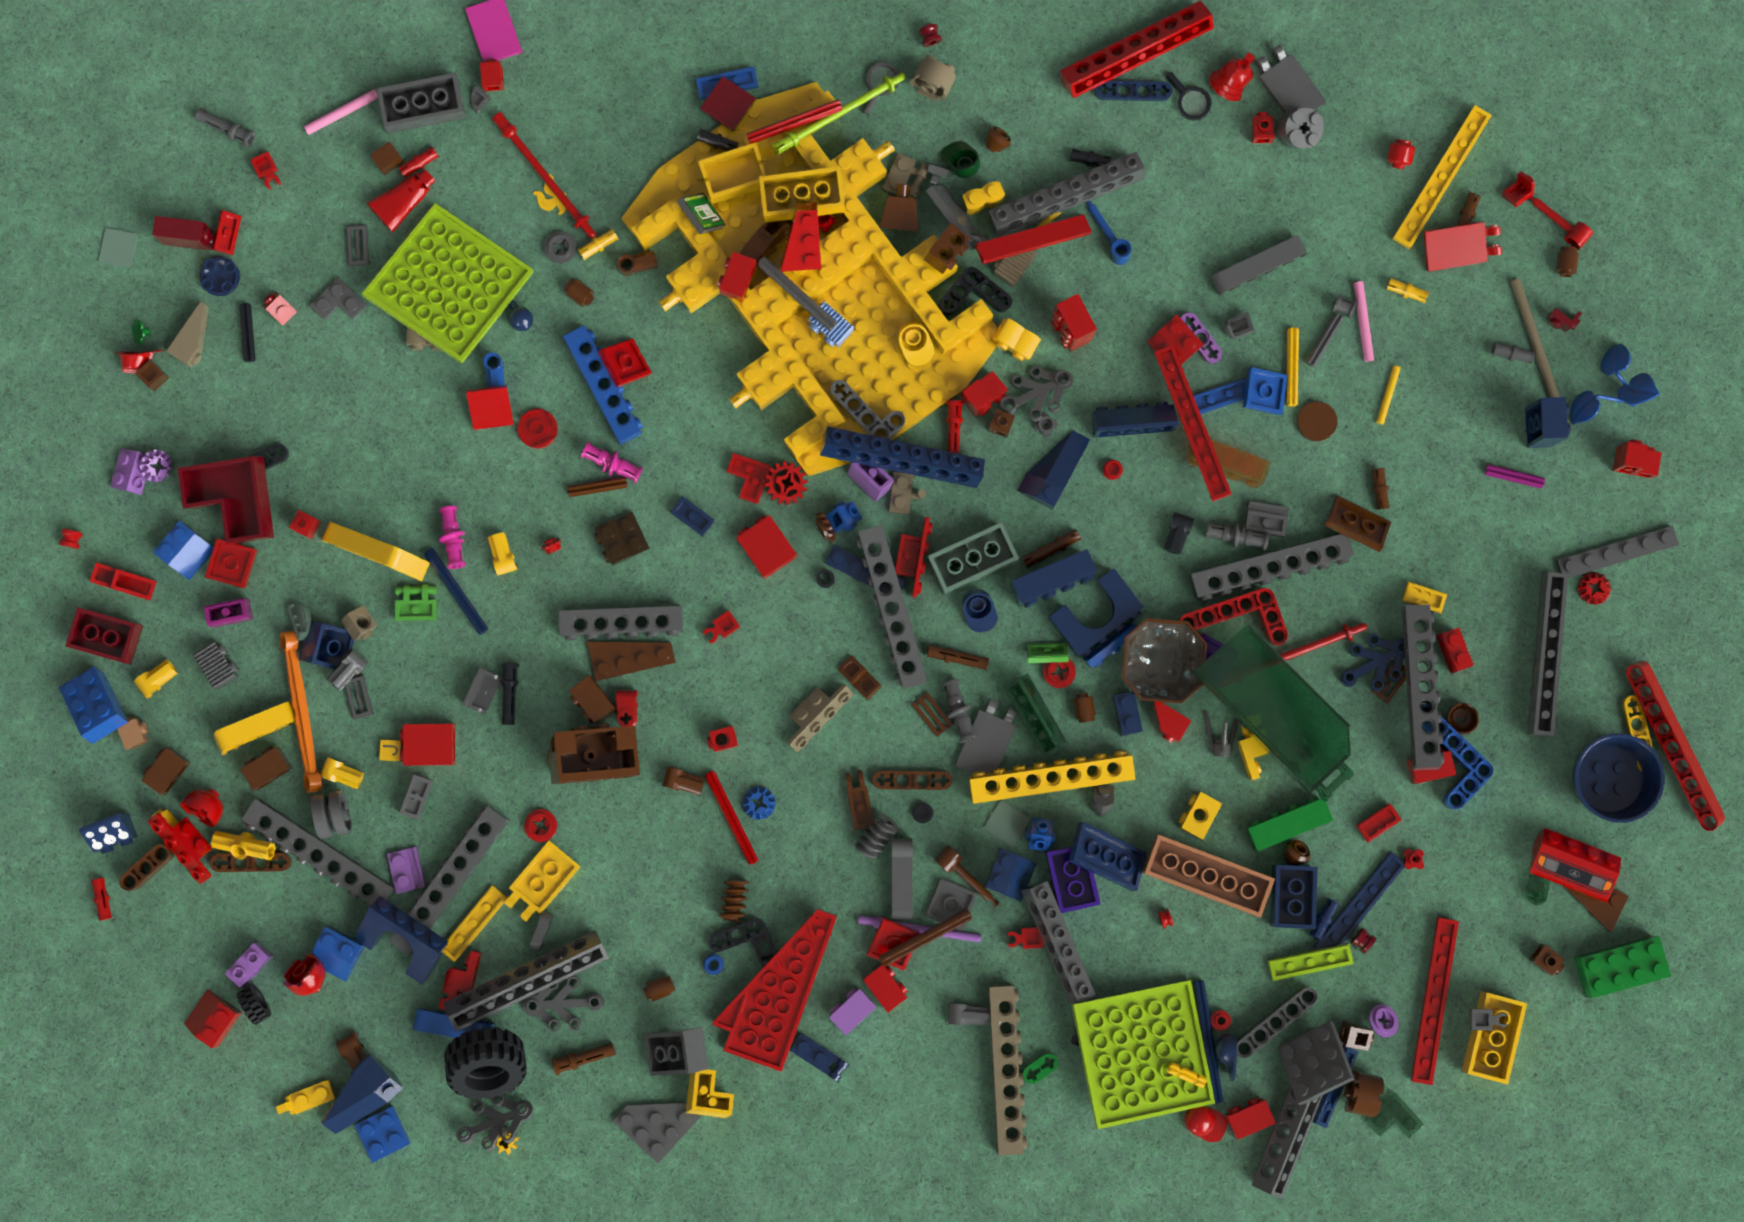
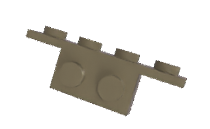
[787,684,854,753]

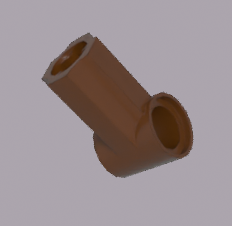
[617,250,658,276]
[661,766,705,796]
[336,1032,366,1070]

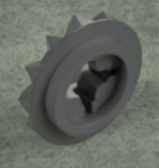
[544,231,577,264]

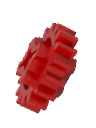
[763,461,808,506]

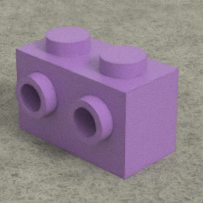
[847,463,894,502]
[829,988,876,1035]

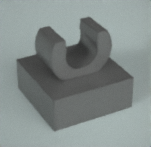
[927,163,950,185]

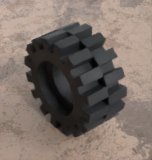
[237,984,271,1025]

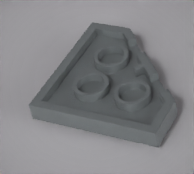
[613,1102,701,1163]

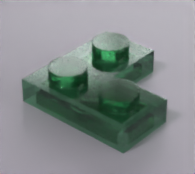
[1365,1093,1424,1138]

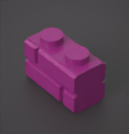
[204,598,253,628]

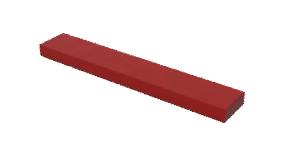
[975,214,1092,264]

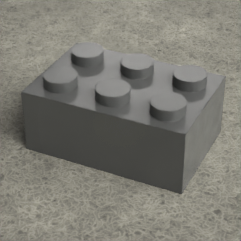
[644,1027,708,1076]

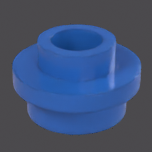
[703,954,724,975]

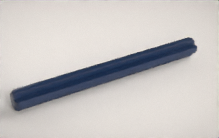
[1193,980,1223,1104]

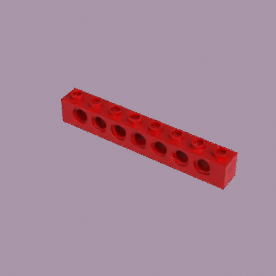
[1060,0,1214,99]

